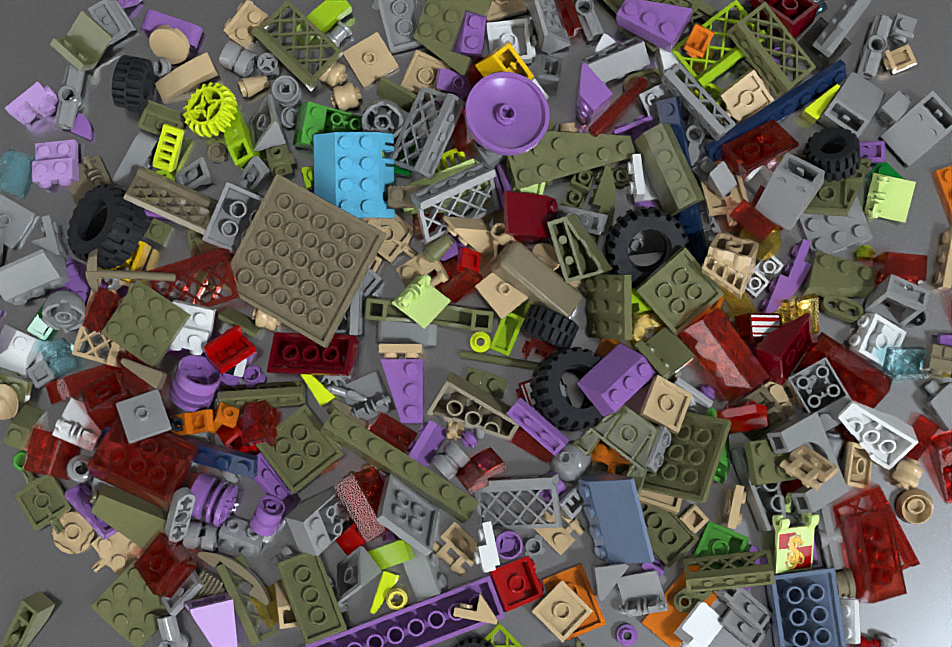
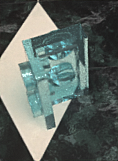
[0,149,35,197]
[882,347,929,381]

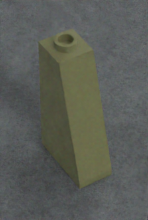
[89,484,169,556]

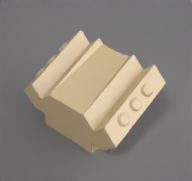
[702,232,759,299]

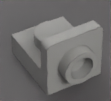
[888,13,917,45]

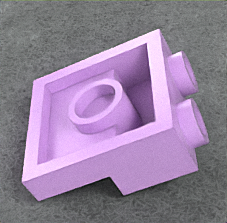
[5,81,59,125]
[32,139,79,188]

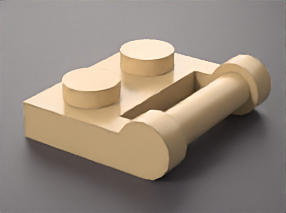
[396,252,449,287]

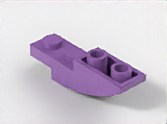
[760,239,812,315]

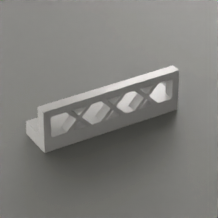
[661,63,736,142]

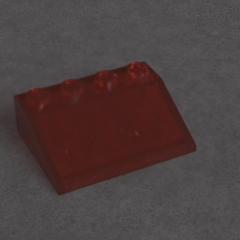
[87,415,199,511]

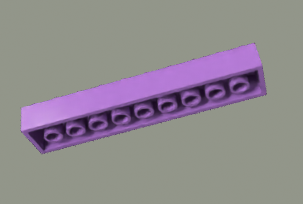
[299,574,505,647]

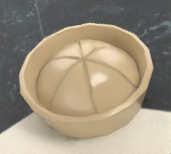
[896,489,934,524]

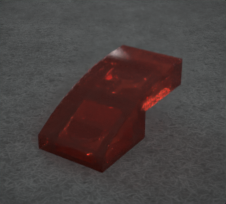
[905,413,940,461]

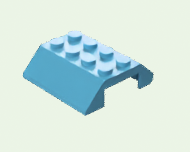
[313,132,395,219]

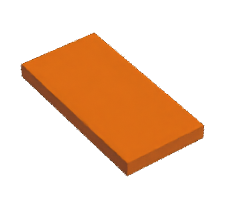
[641,565,724,647]

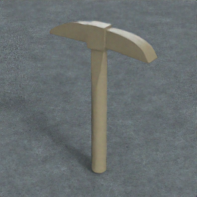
[85,249,176,295]

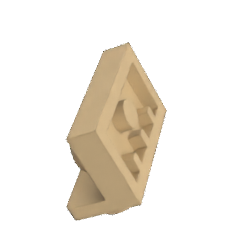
[224,0,270,49]

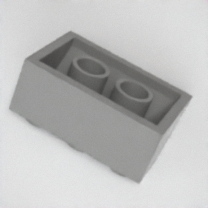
[0,249,71,305]

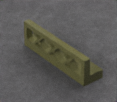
[217,380,306,409]
[683,550,775,593]
[216,555,278,646]

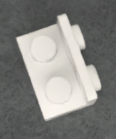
[839,598,861,644]

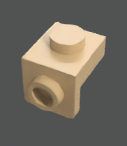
[882,44,917,74]

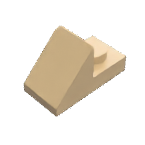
[453,593,497,625]

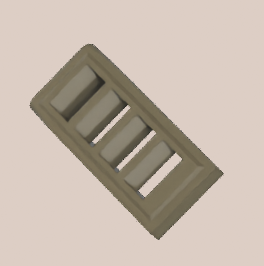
[120,358,167,390]

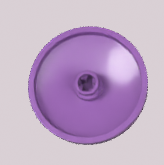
[465,72,550,156]

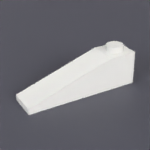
[838,401,919,470]

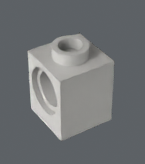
[876,91,914,127]

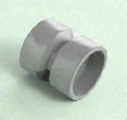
[219,41,258,78]
[272,75,302,108]
[430,440,470,480]
[183,520,220,553]

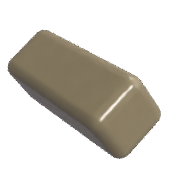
[491,241,582,318]

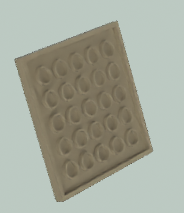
[219,174,387,347]

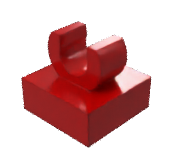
[457,247,481,275]

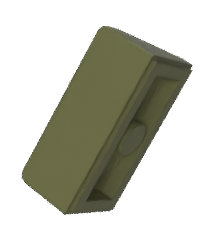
[377,76,417,113]
[218,307,264,339]

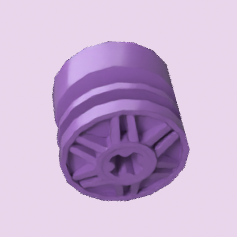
[169,355,222,412]
[191,472,238,527]

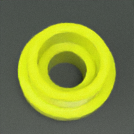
[470,332,491,353]

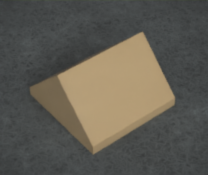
[838,442,873,490]

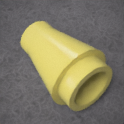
[386,588,408,610]

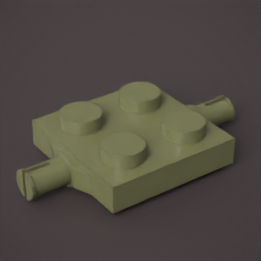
[14,468,74,535]

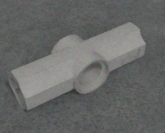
[570,0,604,42]
[857,15,893,79]
[54,65,85,130]
[685,104,709,168]
[814,503,846,570]
[156,613,188,647]

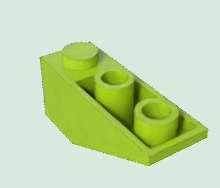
[224,105,262,169]

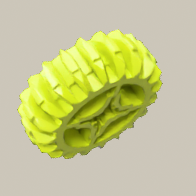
[183,82,238,138]

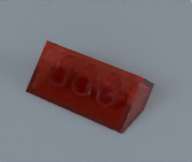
[679,307,769,403]
[794,332,893,409]
[839,508,907,604]

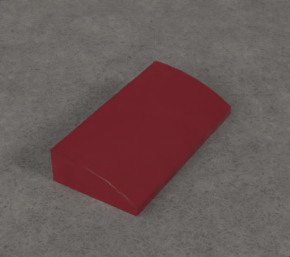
[267,332,359,376]

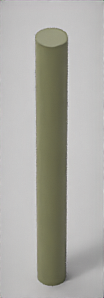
[460,350,539,370]

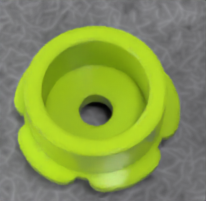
[854,245,876,261]

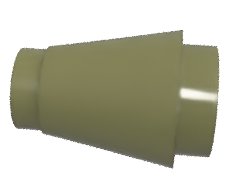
[422,233,455,263]

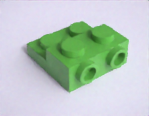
[693,521,751,570]

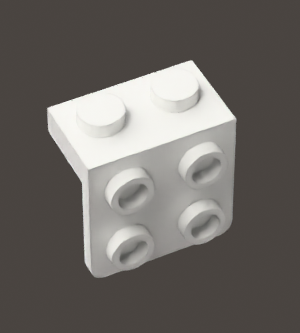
[627,154,659,202]
[674,601,723,647]

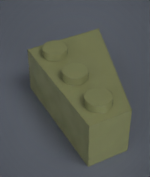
[547,214,613,283]

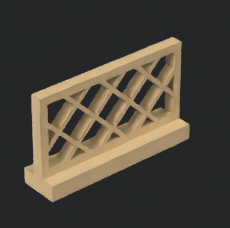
[72,277,134,369]

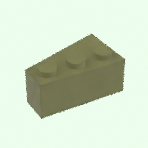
[801,251,878,297]

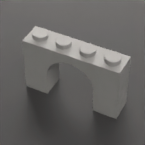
[767,412,848,514]

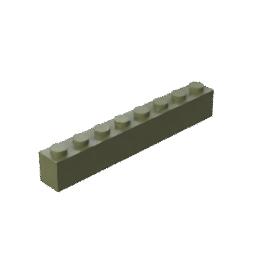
[320,408,479,523]

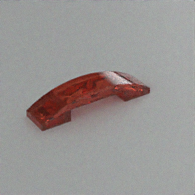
[46,364,133,405]

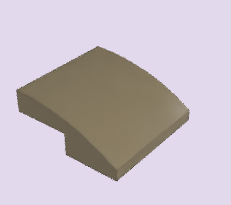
[728,382,788,441]

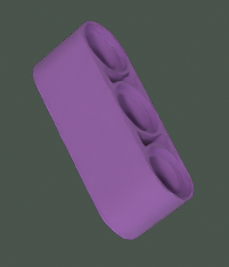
[140,9,203,49]

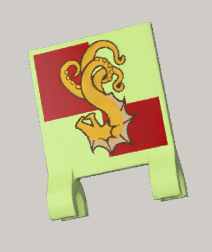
[772,513,819,574]

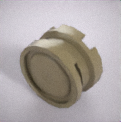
[835,568,856,600]

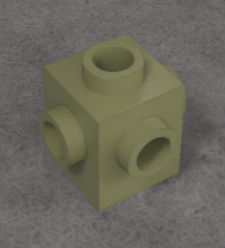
[264,141,295,177]

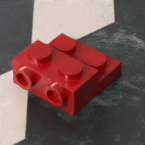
[489,555,544,612]

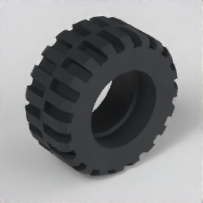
[67,184,146,269]
[605,206,690,288]
[530,347,604,432]

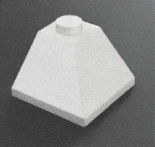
[0,324,44,378]

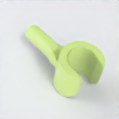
[784,492,792,515]

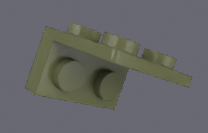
[50,11,113,71]
[635,326,694,380]

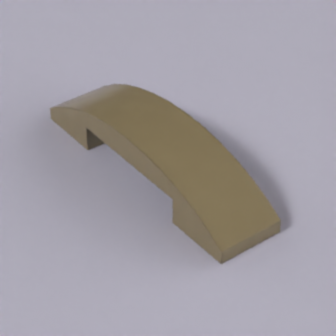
[197,551,272,606]

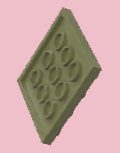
[627,412,732,504]

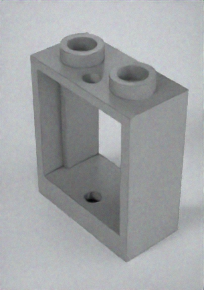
[864,274,930,328]

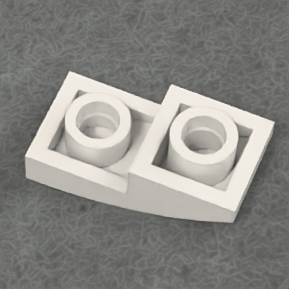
[746,251,785,297]

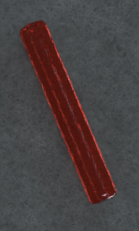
[588,76,648,137]

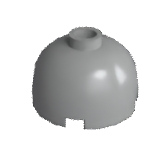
[362,98,403,138]
[42,290,86,331]
[550,440,593,484]

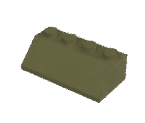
[633,123,705,216]

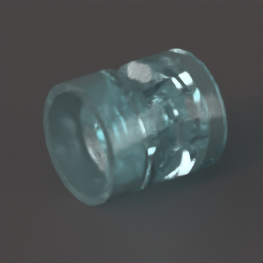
[40,338,79,377]

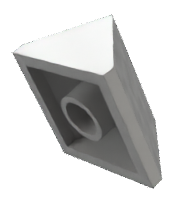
[248,93,286,151]
[337,546,382,604]
[591,563,629,601]

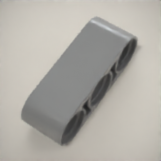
[112,131,159,191]
[375,321,437,347]

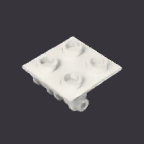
[52,398,110,452]

